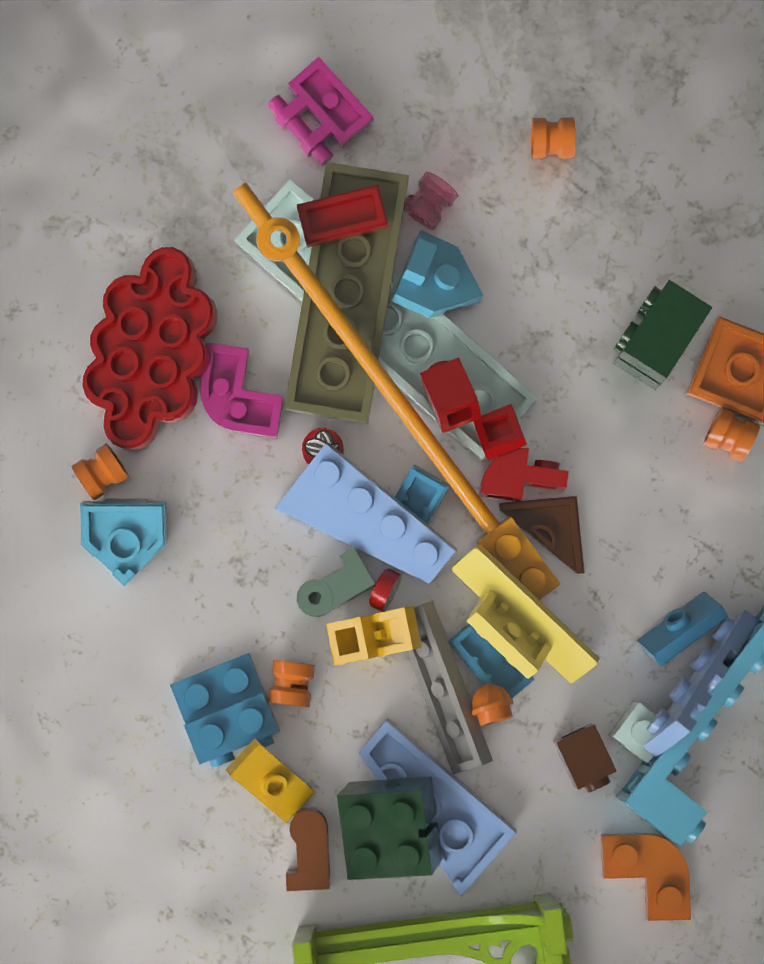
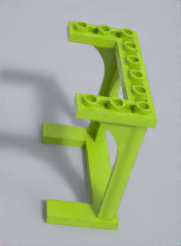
[292,893,573,964]

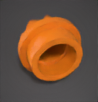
[472,684,514,727]

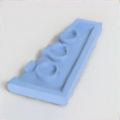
[274,443,458,584]
[643,610,758,758]
[359,719,517,896]

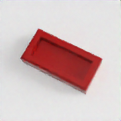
[296,184,389,248]

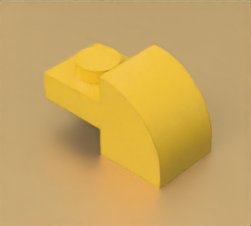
[326,606,422,666]

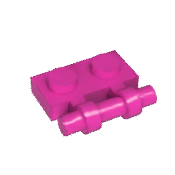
[267,57,374,166]

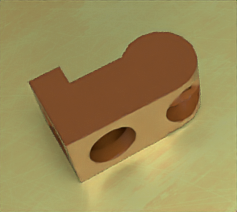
[286,808,331,891]

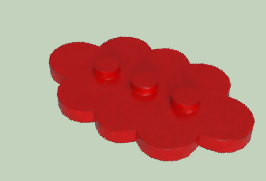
[82,247,218,451]

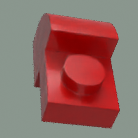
[479,448,569,502]

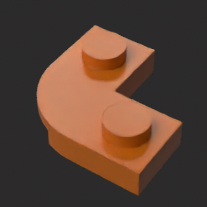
[601,833,691,921]

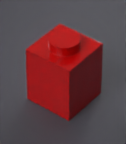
[420,357,482,433]

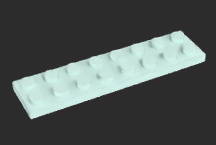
[234,179,538,461]

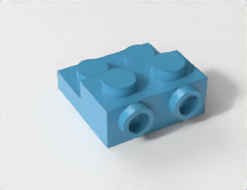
[170,653,280,769]

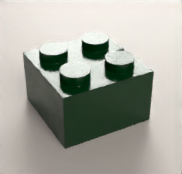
[613,280,713,390]
[337,777,442,880]

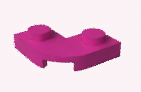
[200,342,284,439]

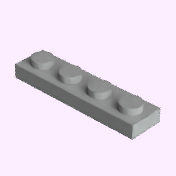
[407,601,493,774]

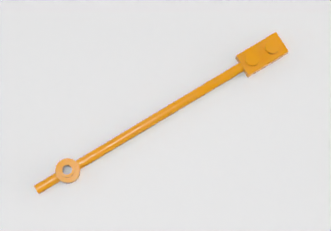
[232,182,561,600]

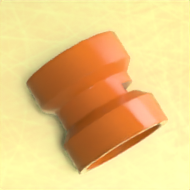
[531,117,576,160]
[703,407,760,463]
[71,443,130,501]
[268,660,315,707]

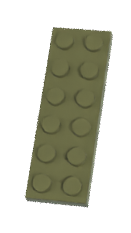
[284,162,409,424]

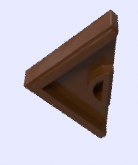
[499,496,585,574]

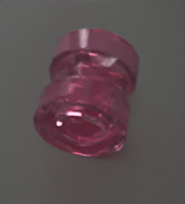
[404,172,459,230]

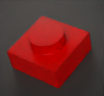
[473,404,527,460]

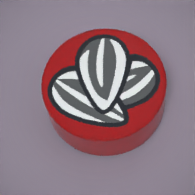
[302,428,344,465]
[369,568,402,612]

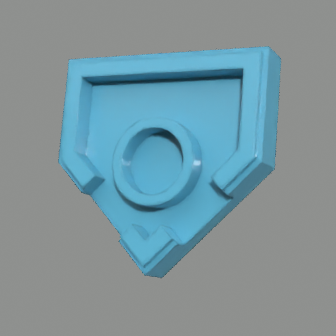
[392,230,483,318]
[80,499,167,586]

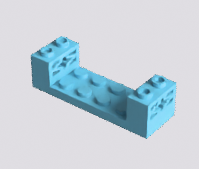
[615,606,764,847]

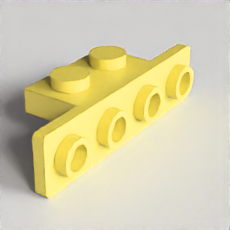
[452,544,599,683]

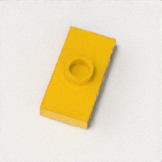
[225,738,315,824]

